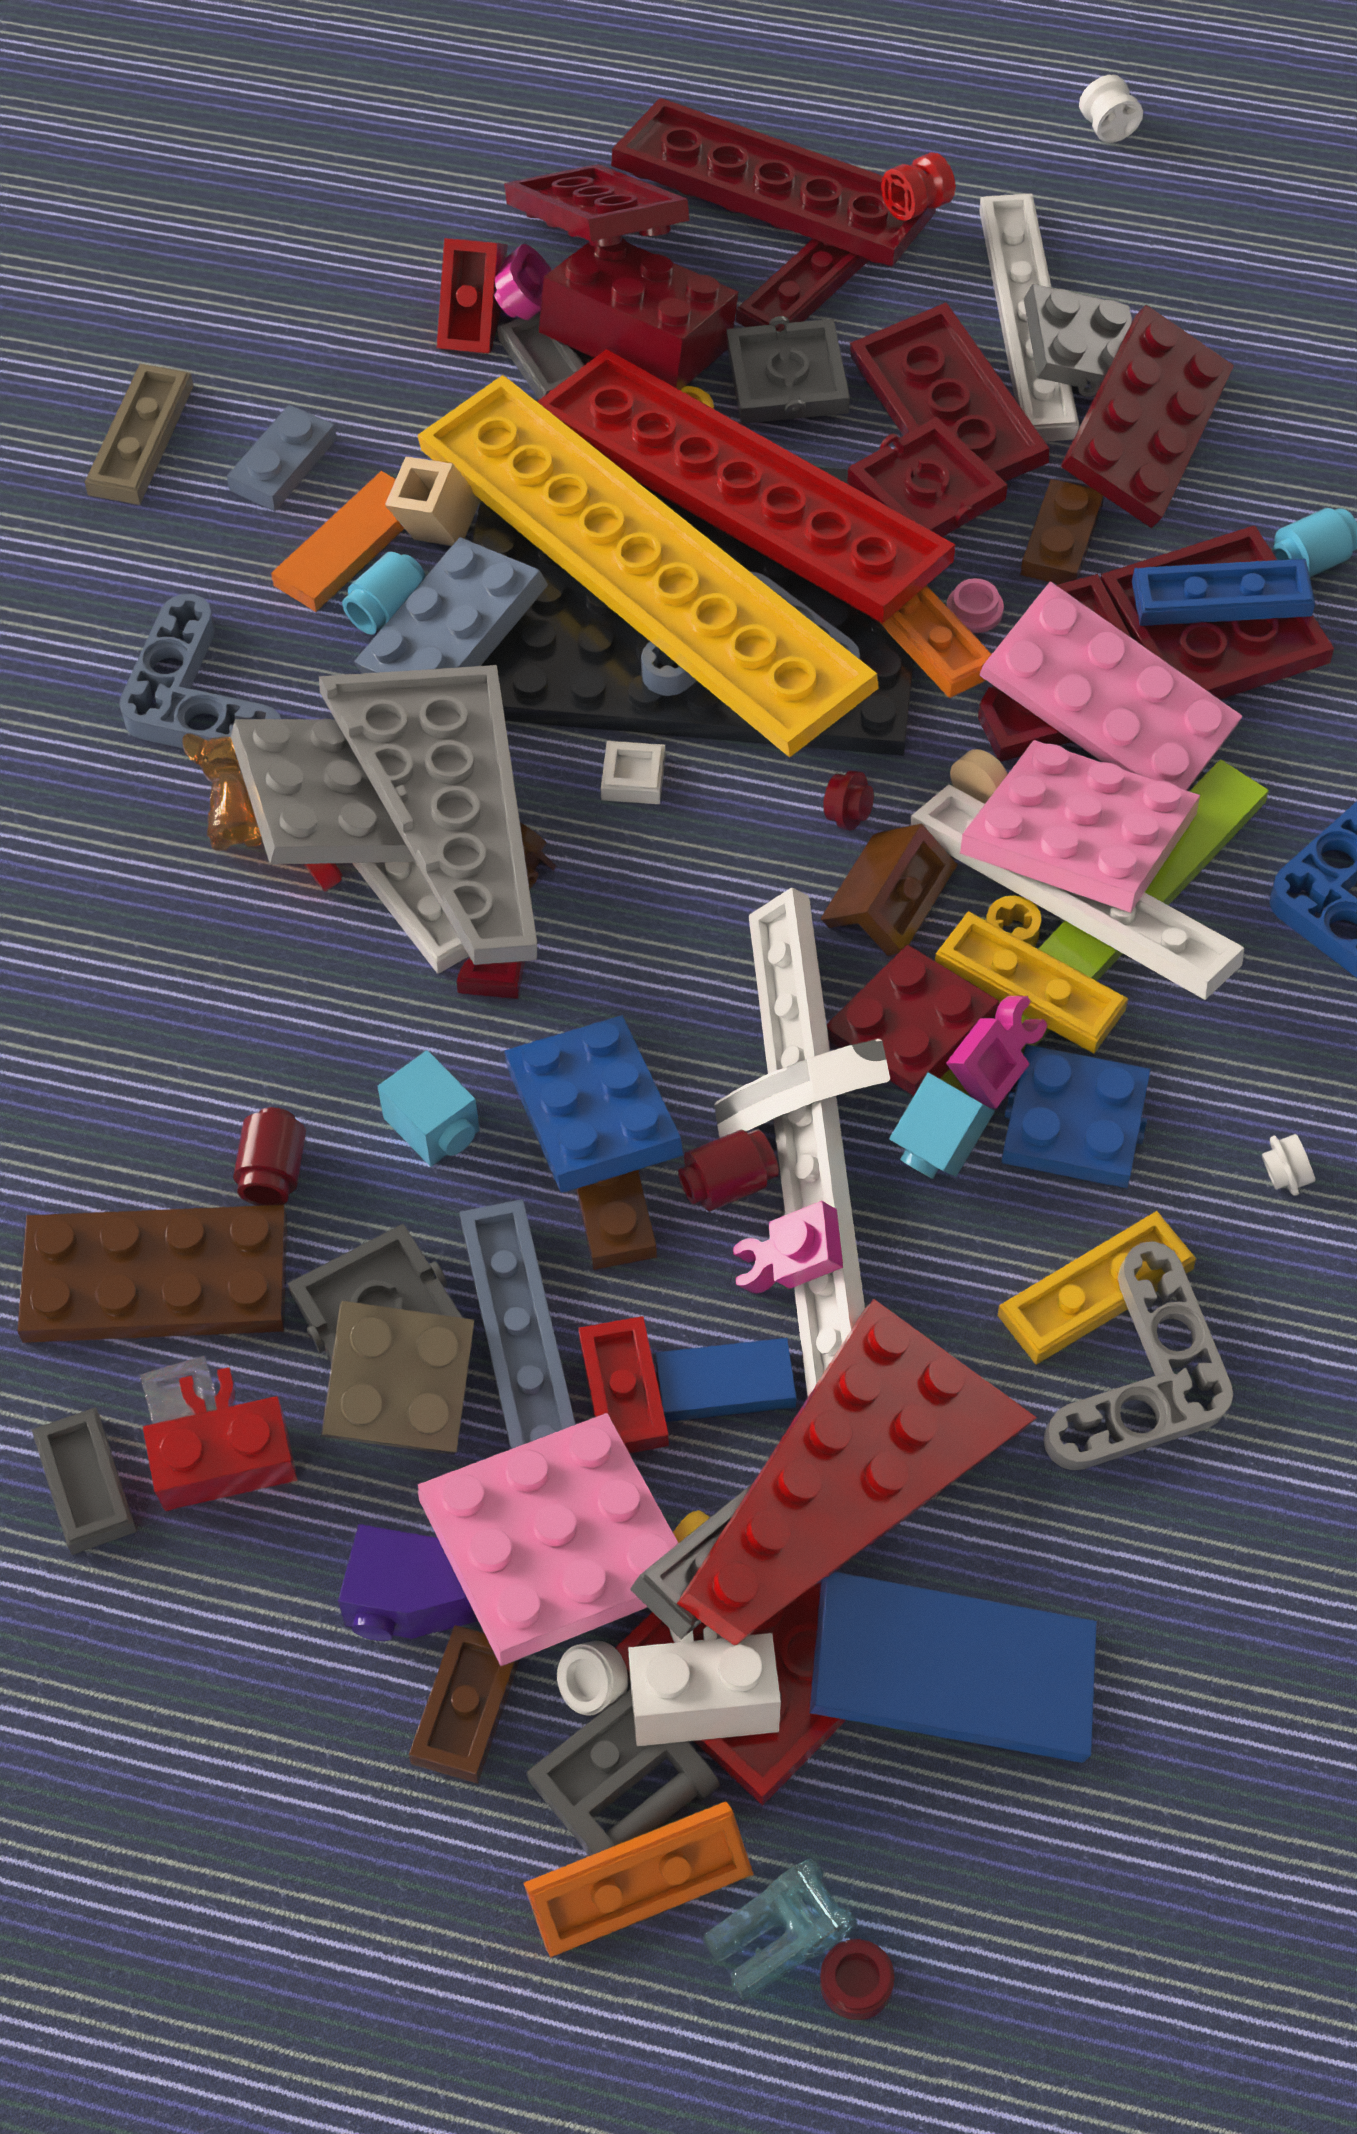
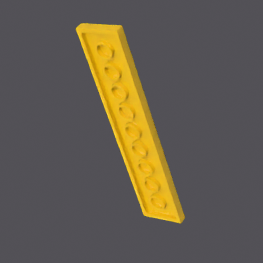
[417,375,879,758]

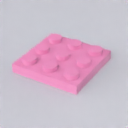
[960,740,1200,913]
[418,1413,678,1666]

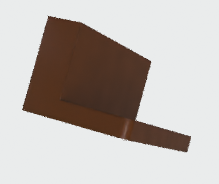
[821,823,958,956]

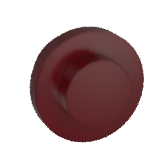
[823,770,874,831]

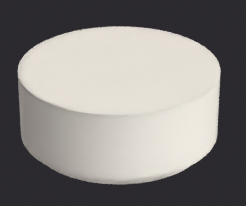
[557,1641,628,1715]

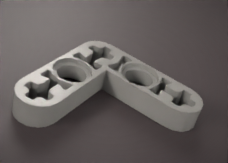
[1043,1241,1233,1470]

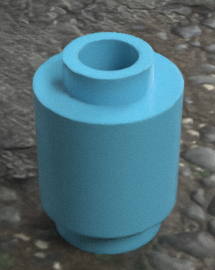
[1272,508,1357,577]
[342,552,425,635]

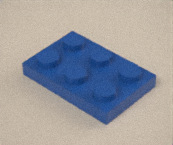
[504,1015,683,1193]

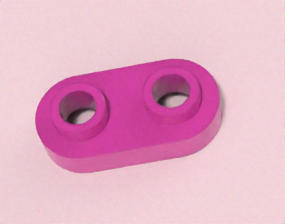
[494,244,552,320]

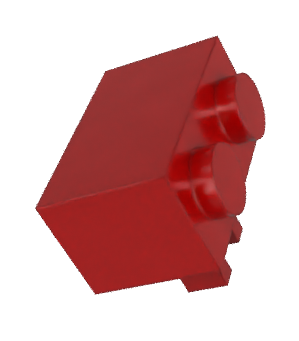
[142,1367,298,1511]

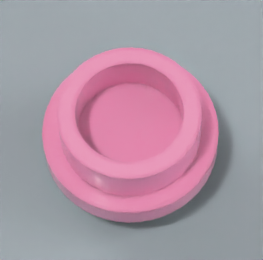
[946,578,1004,633]

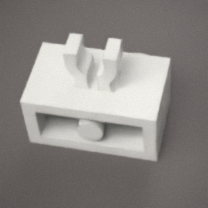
[628,1626,781,1746]

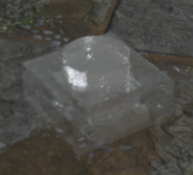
[140,1356,217,1424]

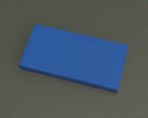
[809,1572,1097,1763]

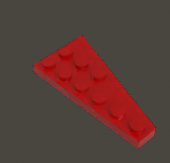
[677,1299,1037,1646]

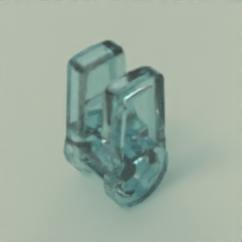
[703,1858,858,2001]

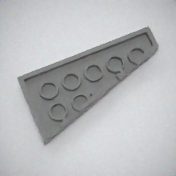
[319,665,537,965]

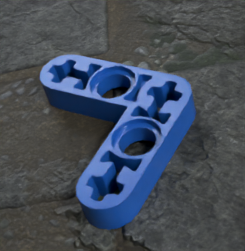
[1269,801,1357,978]

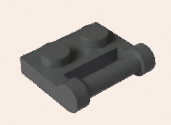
[527,1689,720,1856]

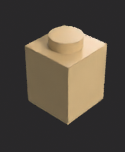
[385,456,481,546]

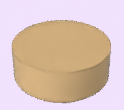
[950,749,1008,804]

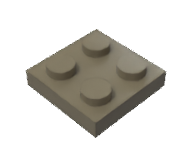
[321,1301,474,1455]

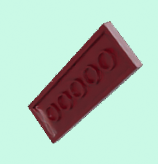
[611,98,936,267]

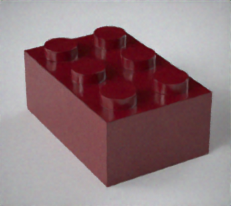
[539,237,739,390]

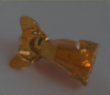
[182,734,263,851]

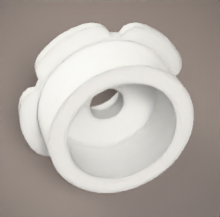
[1262,1134,1315,1196]

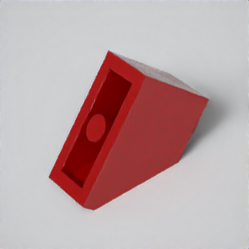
[436,238,508,353]

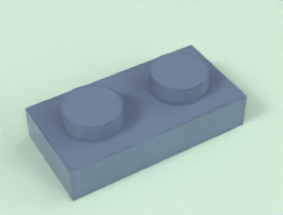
[227,405,336,511]

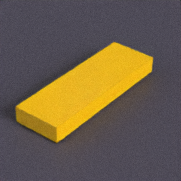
[935,911,1128,1054]
[997,1211,1196,1365]

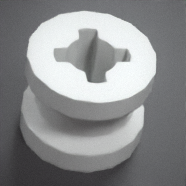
[1079,75,1143,143]

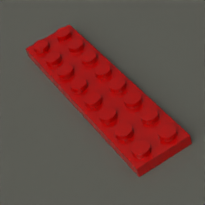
[537,349,955,623]

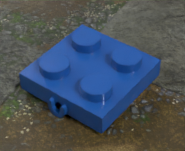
[1001,1044,1151,1188]

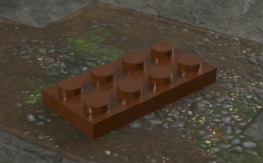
[17,1205,287,1343]

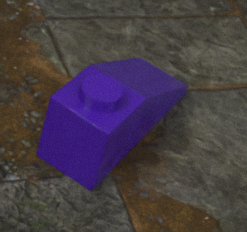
[338,1524,478,1641]

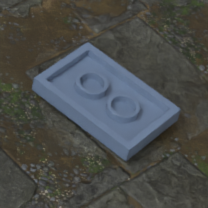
[354,537,548,674]

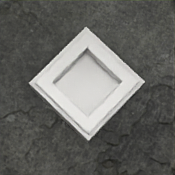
[601,741,666,804]

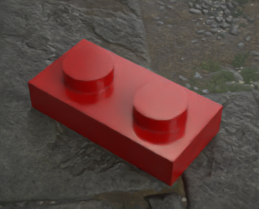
[578,1316,669,1453]

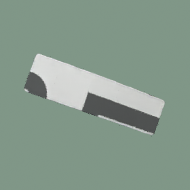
[714,1039,890,1138]

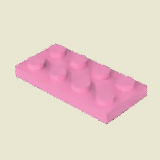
[979,581,1242,791]

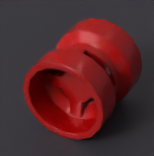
[881,152,956,221]

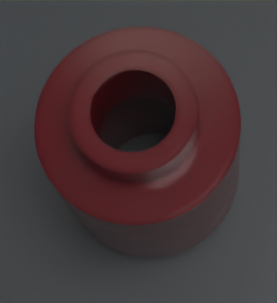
[233,1107,306,1206]
[678,1129,779,1212]

